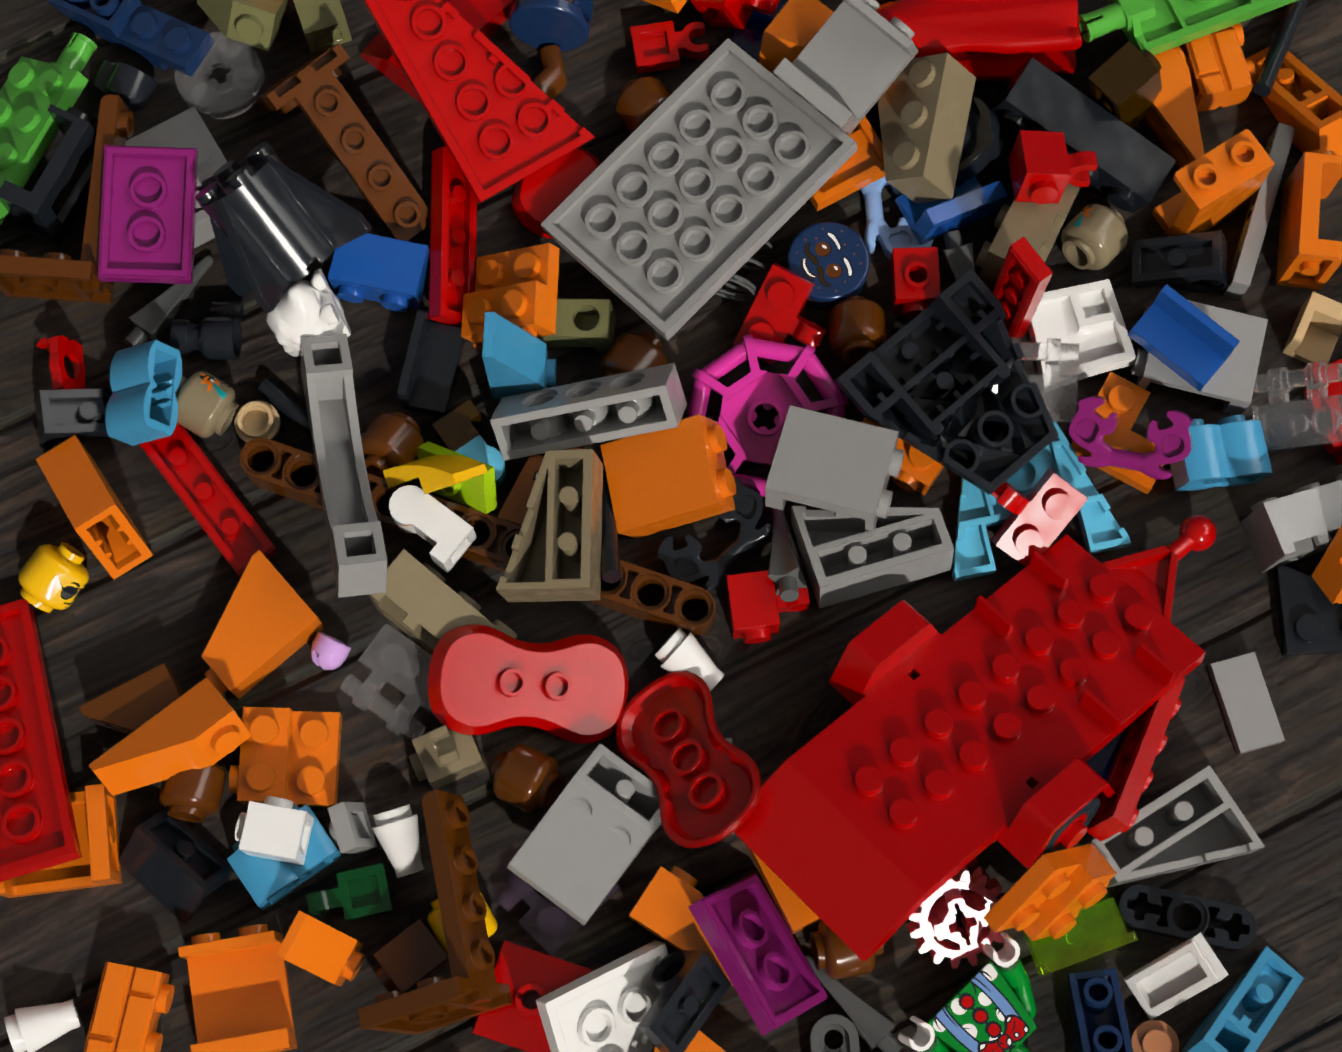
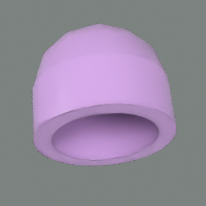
[311,631,352,670]

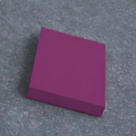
[98,145,198,284]
[688,873,828,1036]

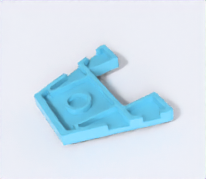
[952,421,1131,582]

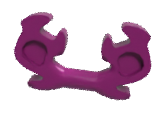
[1069,396,1193,480]

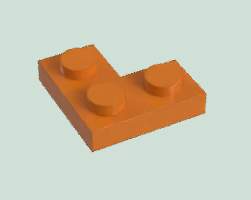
[1071,371,1164,494]

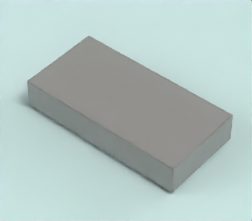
[1207,652,1285,755]

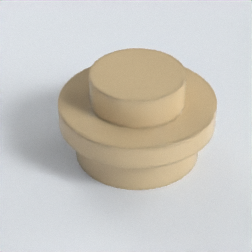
[234,400,281,443]

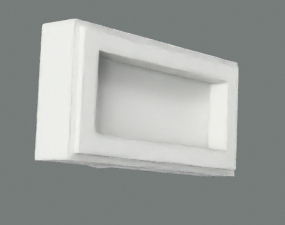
[1123,932,1229,1020]

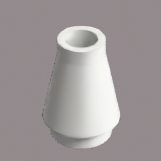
[654,628,725,691]
[372,804,424,878]
[4,999,81,1052]

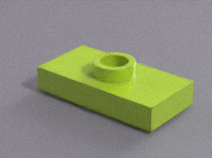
[417,441,498,514]

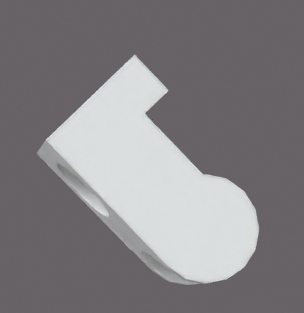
[389,485,477,573]

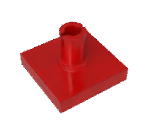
[472,940,594,1052]

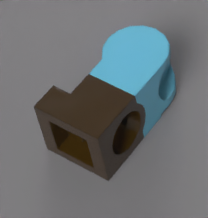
[432,399,506,490]

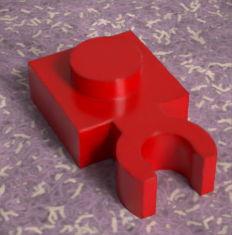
[630,20,709,74]

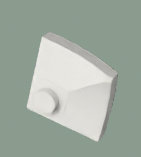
[1028,279,1136,393]

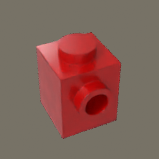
[889,247,941,319]

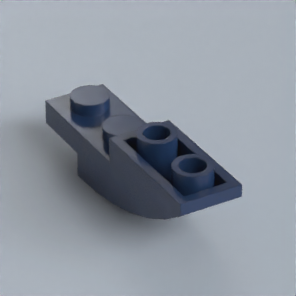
[46,0,215,77]
[1067,968,1133,1052]

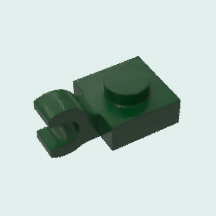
[306,863,394,922]

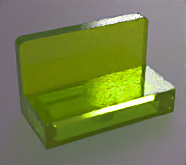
[1022,897,1138,976]

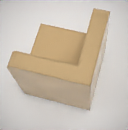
[1282,292,1342,368]

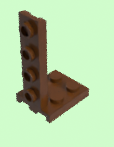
[254,43,431,241]
[0,94,134,304]
[358,789,513,1036]

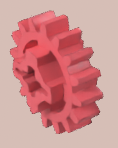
[907,866,1005,969]

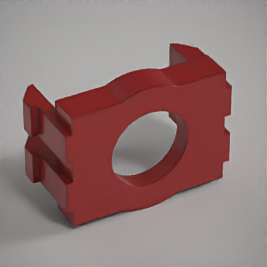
[36,335,86,390]

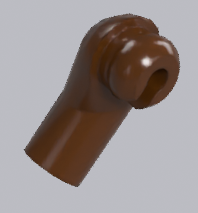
[533,45,567,99]

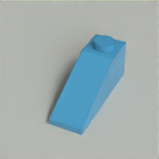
[482,312,556,399]
[1181,946,1304,1052]

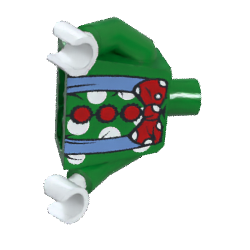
[898,932,1037,1052]

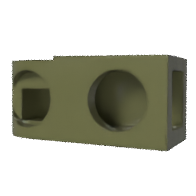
[537,299,616,352]

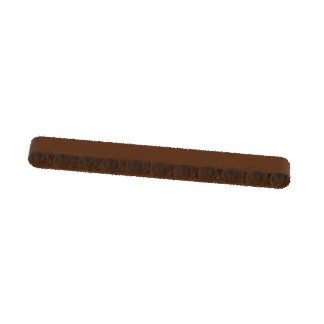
[239,438,716,637]

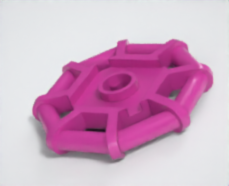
[687,334,850,501]

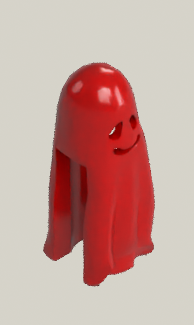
[876,0,1082,82]

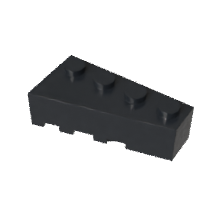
[988,57,1176,213]

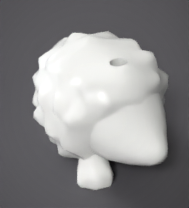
[266,268,351,357]

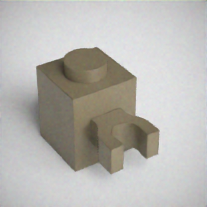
[409,725,486,790]

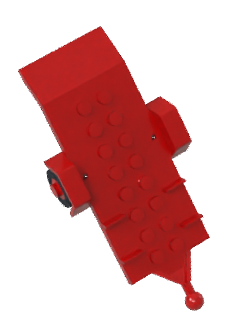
[734,515,1217,962]

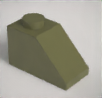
[197,0,288,51]

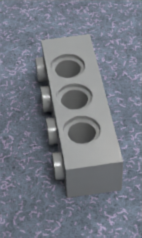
[490,363,687,461]

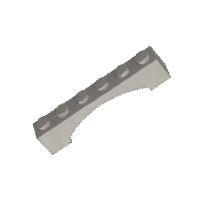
[300,334,388,598]

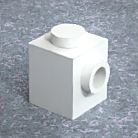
[235,796,314,865]

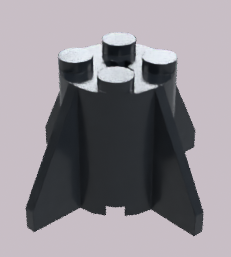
[195,141,372,314]

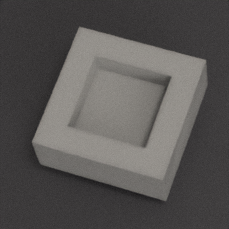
[327,802,377,853]

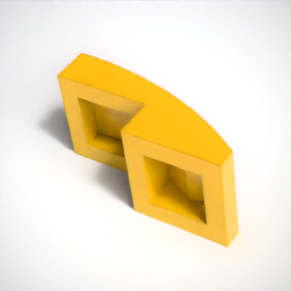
[383,455,488,494]

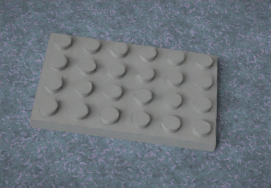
[540,38,858,341]

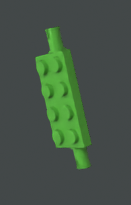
[1078,0,1298,55]
[0,32,98,225]

